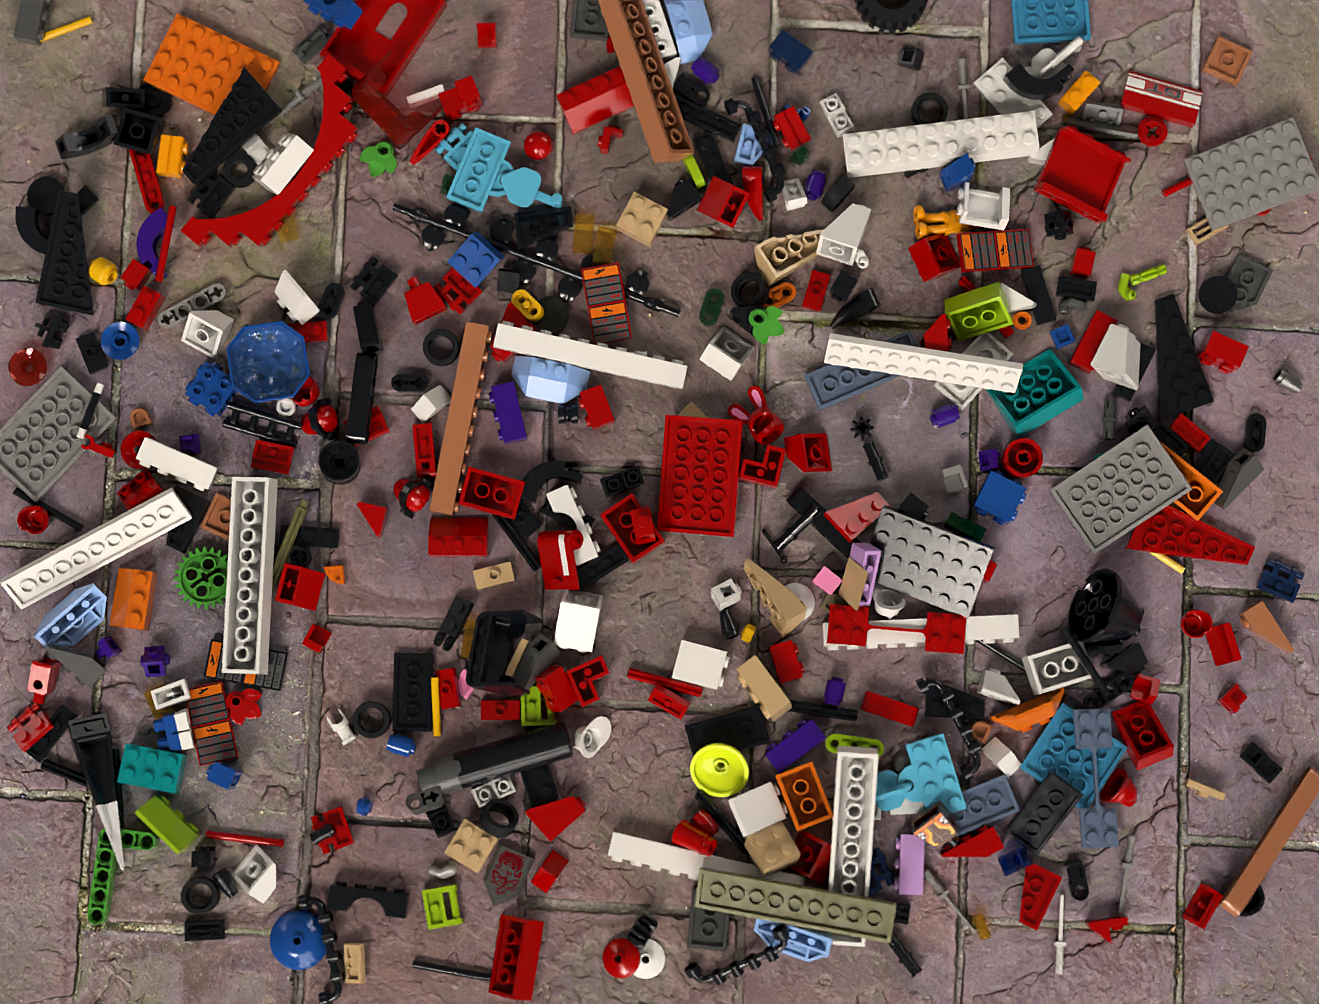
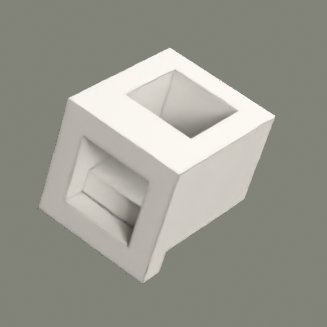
[711,579,742,612]

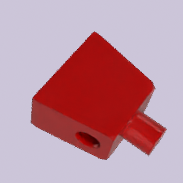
[404,276,447,325]
[630,505,656,545]
[27,656,61,704]

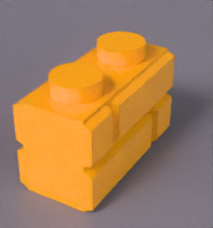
[1058,71,1100,116]
[156,135,189,178]

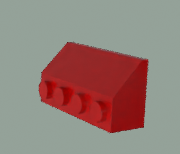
[556,66,635,134]
[488,914,544,1001]

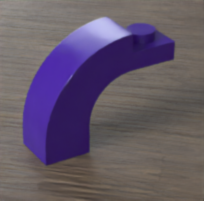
[137,208,175,279]

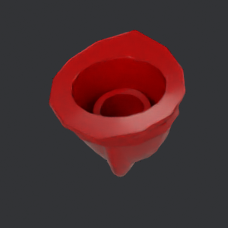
[1100,768,1137,807]

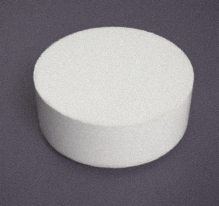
[276,398,296,417]

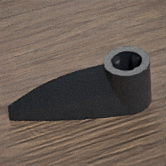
[830,288,881,330]

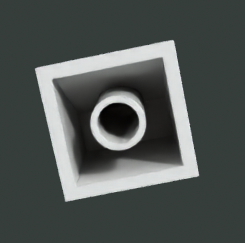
[816,203,871,266]
[1090,324,1140,390]
[554,590,603,653]
[727,781,788,837]

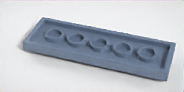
[804,330,917,411]

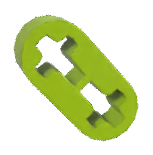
[683,155,706,189]

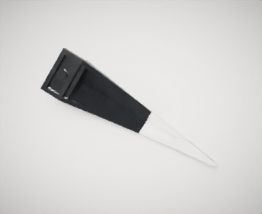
[67,713,124,870]

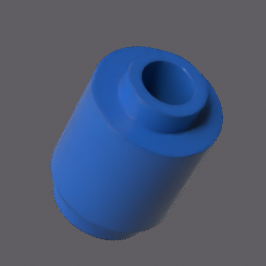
[386,734,417,758]

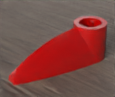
[409,119,451,165]
[742,166,763,221]

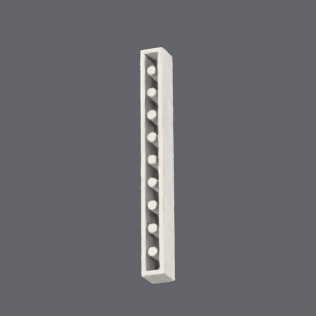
[493,321,687,390]
[822,614,1019,651]
[608,832,805,886]

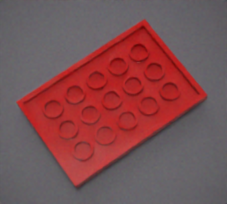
[657,415,743,537]

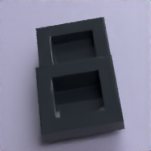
[1239,742,1283,784]

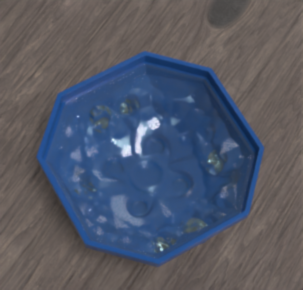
[226,321,310,403]

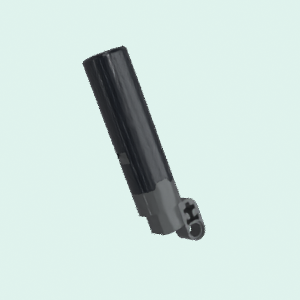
[405,722,573,814]

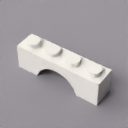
[546,485,601,566]

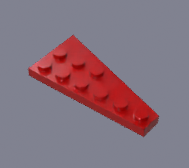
[1125,505,1255,565]

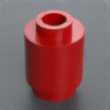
[690,809,719,837]

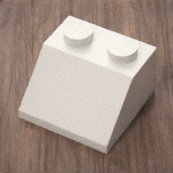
[274,269,320,325]
[699,326,755,381]

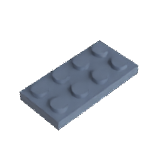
[950,774,1020,836]

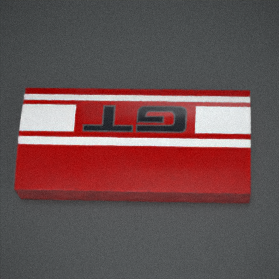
[1119,71,1203,128]

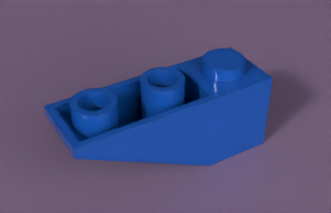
[939,153,976,192]

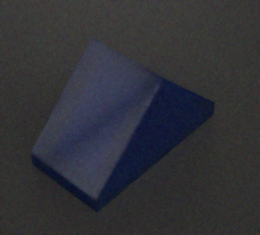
[998,846,1033,877]

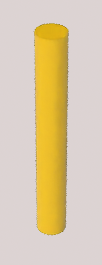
[40,16,93,42]
[431,677,441,736]

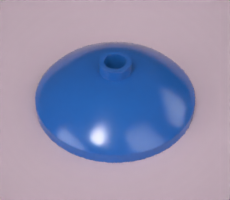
[270,910,327,970]

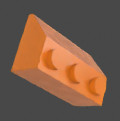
[109,568,158,631]

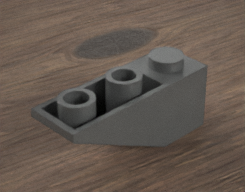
[1213,448,1264,509]
[513,633,561,697]
[45,643,106,688]

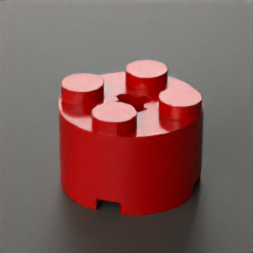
[1001,438,1043,479]

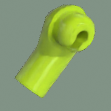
[1117,273,1136,301]

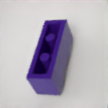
[488,381,528,445]
[764,718,826,773]

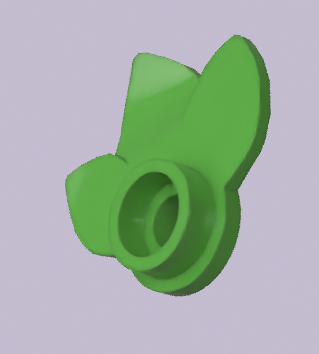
[359,141,397,177]
[749,306,784,344]

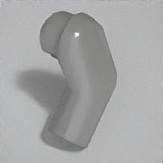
[429,861,458,879]

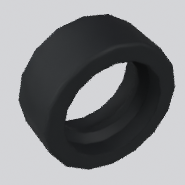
[911,92,948,125]
[821,175,855,212]
[731,272,769,307]
[423,329,460,367]
[353,701,391,738]
[479,799,519,838]
[181,876,220,915]

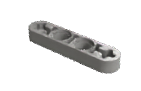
[158,283,227,329]

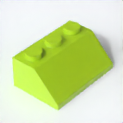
[944,282,1013,342]
[135,795,201,854]

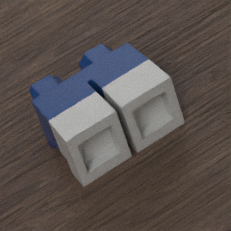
[153,708,195,752]

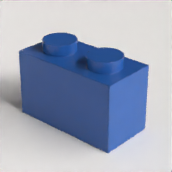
[206,761,243,790]

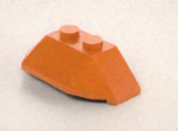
[989,687,1065,733]

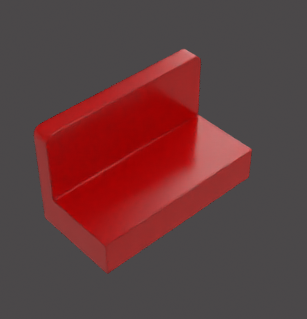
[1205,622,1242,666]

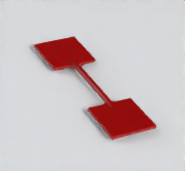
[827,604,966,654]

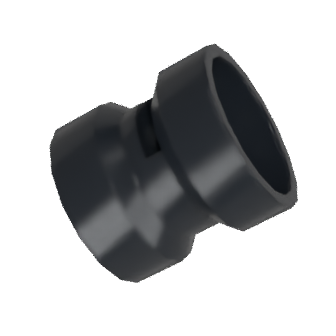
[558,404,578,424]
[290,547,312,567]

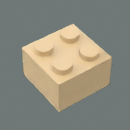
[616,192,668,247]
[444,818,500,873]
[744,821,801,878]

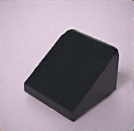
[897,47,924,71]

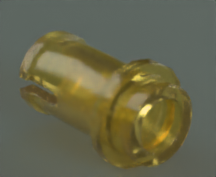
[972,913,992,940]

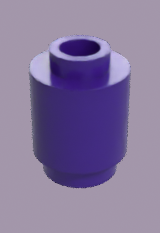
[691,57,720,85]
[804,171,826,201]
[929,404,960,428]
[823,677,846,706]

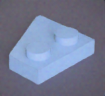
[733,123,778,166]

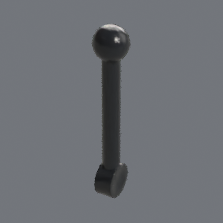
[762,529,788,564]

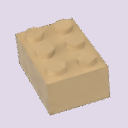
[736,655,792,722]

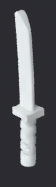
[1053,894,1066,974]

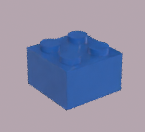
[447,231,505,288]

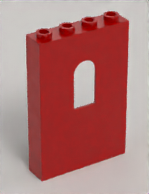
[319,0,447,99]

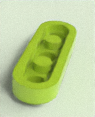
[825,734,884,758]

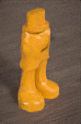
[913,205,981,240]

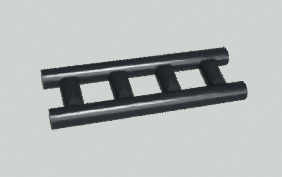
[222,401,303,448]

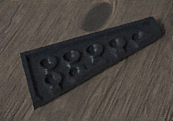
[182,67,283,186]
[35,189,94,316]
[1154,294,1214,421]

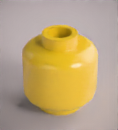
[88,257,118,285]

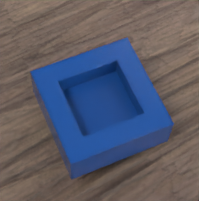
[1049,324,1075,350]

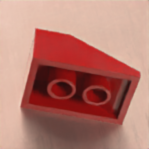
[458,467,525,520]
[1111,701,1174,771]

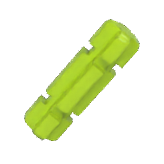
[1129,264,1167,285]

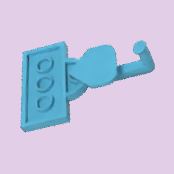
[446,127,563,213]
[875,733,966,813]

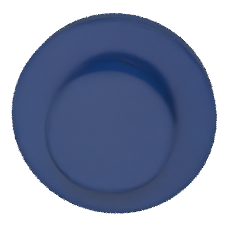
[356,797,372,817]

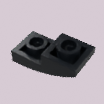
[599,465,644,498]
[424,795,456,838]

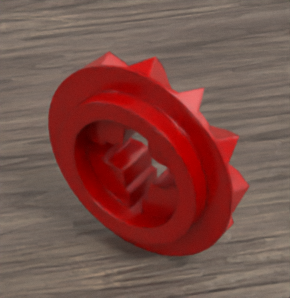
[1137,117,1168,147]

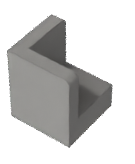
[940,464,968,494]

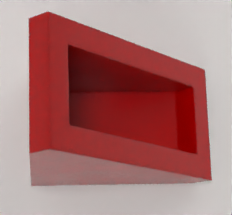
[357,502,388,538]
[531,850,569,893]

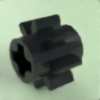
[850,416,874,441]

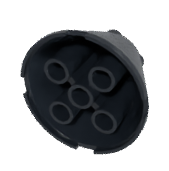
[1068,568,1144,643]

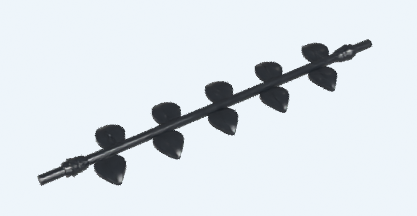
[392,202,681,317]

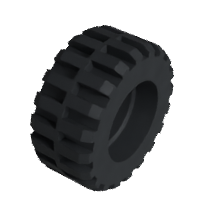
[855,0,928,34]

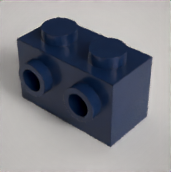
[768,29,813,75]

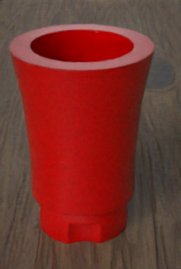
[672,819,717,857]

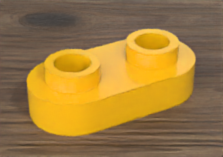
[511,290,544,322]

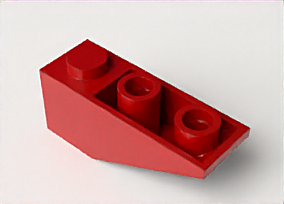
[940,825,1005,857]

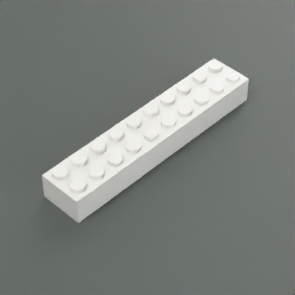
[843,111,1039,178]
[222,477,278,675]
[828,746,878,947]

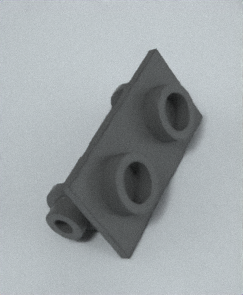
[292,26,330,64]

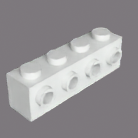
[642,0,677,62]
[136,437,219,491]

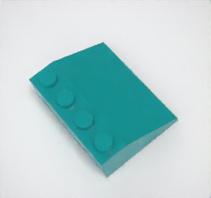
[985,349,1084,439]

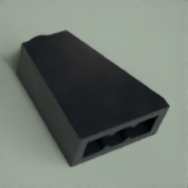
[353,301,384,353]

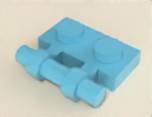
[435,123,473,172]

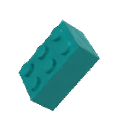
[117,743,187,794]

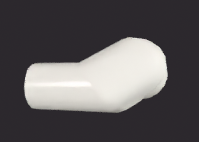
[855,249,869,269]

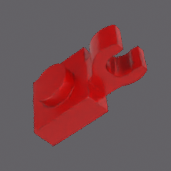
[81,434,115,458]

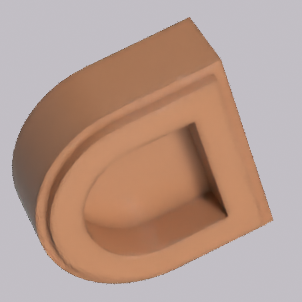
[130,408,153,430]
[970,721,993,744]

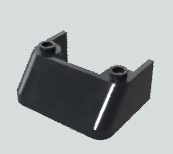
[466,610,542,695]

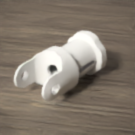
[326,709,358,746]

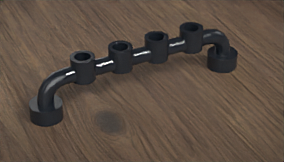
[724,98,785,203]
[916,677,982,781]
[299,893,346,1004]
[684,924,789,985]

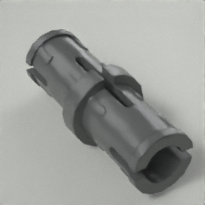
[1102,400,1117,441]

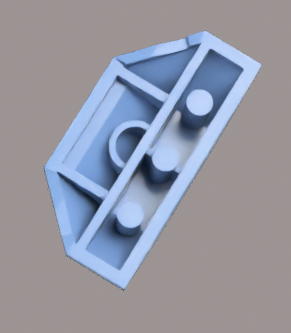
[663,0,713,65]
[511,356,590,404]
[34,583,107,648]
[754,919,833,962]

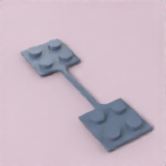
[1073,709,1119,848]

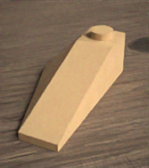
[754,229,824,286]
[743,558,807,638]

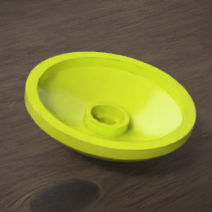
[690,743,749,797]

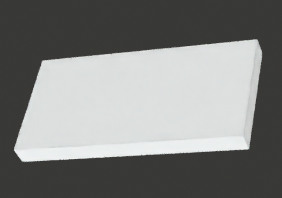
[933,332,1013,411]

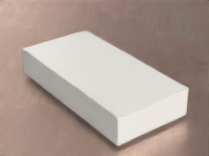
[406,84,444,109]

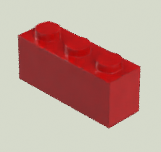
[1068,310,1118,374]

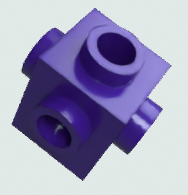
[140,645,170,677]

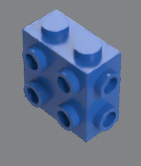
[185,362,237,417]
[972,470,1027,525]

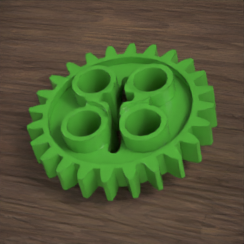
[173,546,228,610]

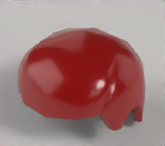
[524,131,554,160]
[292,376,320,407]
[17,505,50,534]
[1180,609,1213,638]

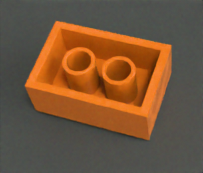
[774,761,833,831]

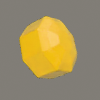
[741,624,756,643]

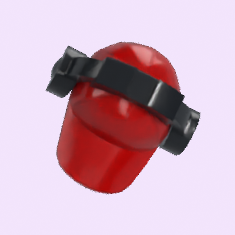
[301,398,338,441]
[393,478,434,519]

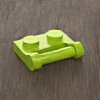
[521,686,557,726]
[422,884,464,930]

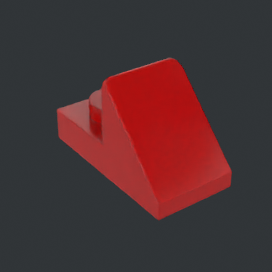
[1085,916,1129,944]

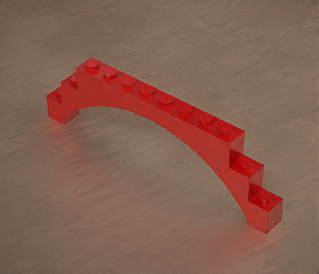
[180,54,359,247]

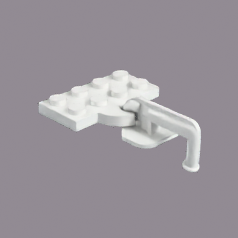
[973,37,1083,129]

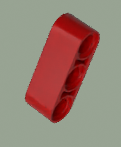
[860,691,919,727]

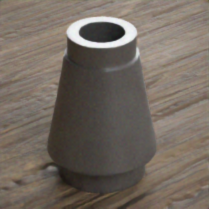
[1273,368,1303,394]

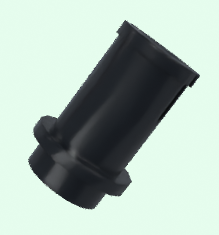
[309,823,336,845]

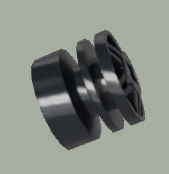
[318,441,361,485]

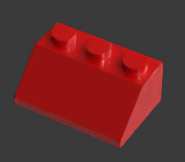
[428,518,489,557]

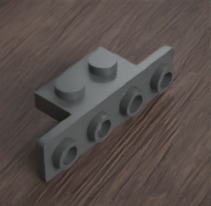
[1062,100,1139,138]

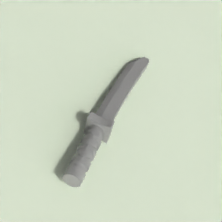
[957,58,969,119]
[278,77,323,118]
[1118,835,1136,914]
[923,869,976,933]

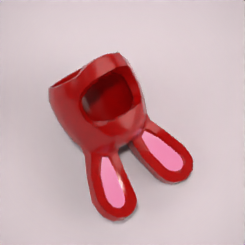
[728,385,784,445]

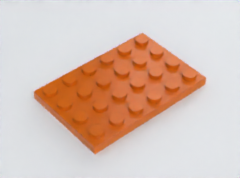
[143,13,280,115]

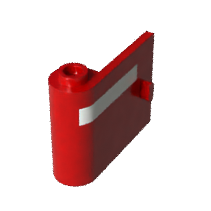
[537,530,583,590]

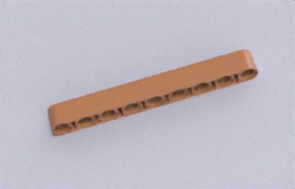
[1219,766,1319,917]

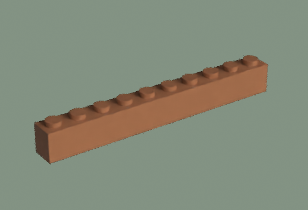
[429,322,493,516]

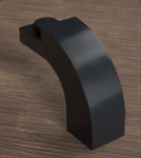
[1003,64,1074,100]
[55,115,118,159]
[15,206,48,254]
[520,461,583,504]

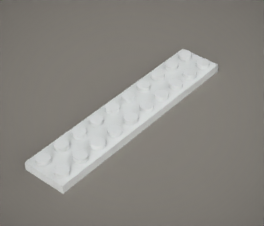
[824,333,1023,393]
[0,488,192,610]

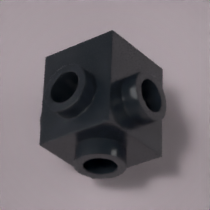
[1044,210,1074,240]
[1124,405,1157,433]

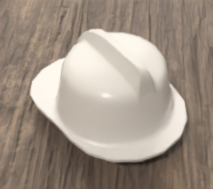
[872,582,906,620]
[572,716,611,758]

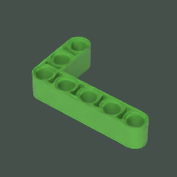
[87,828,159,925]

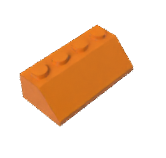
[1161,442,1223,521]

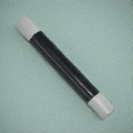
[76,383,104,439]

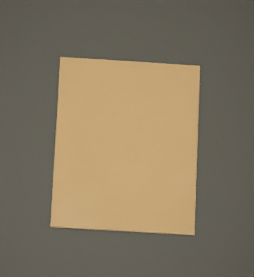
[838,557,868,611]

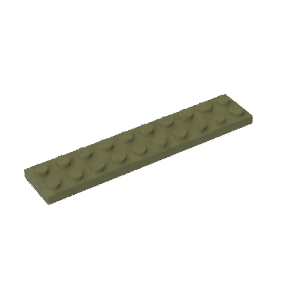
[694,867,897,943]

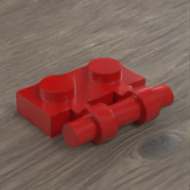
[433,268,483,315]
[7,703,54,752]
[311,806,355,855]

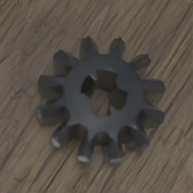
[627,913,658,948]

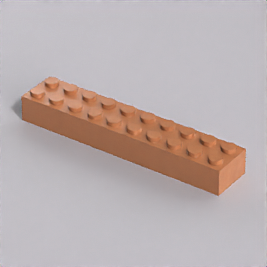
[598,0,695,163]

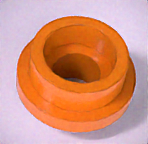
[1012,311,1032,330]

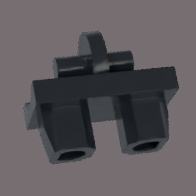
[35,314,70,349]

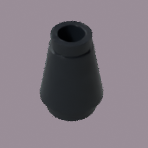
[719,609,741,640]
[212,868,239,898]

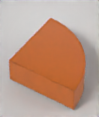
[324,565,345,584]

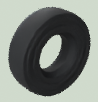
[223,153,257,188]

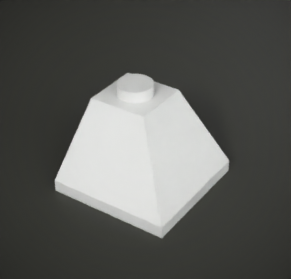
[181,310,234,359]
[976,668,1020,705]
[231,844,276,903]

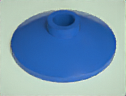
[101,322,140,360]

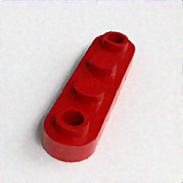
[129,149,165,214]

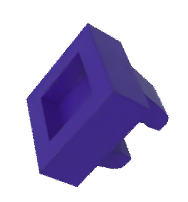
[179,433,202,455]
[978,449,1002,471]
[95,636,122,659]

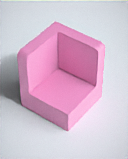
[811,566,843,595]
[458,669,475,700]

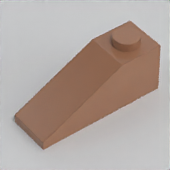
[1239,601,1295,653]

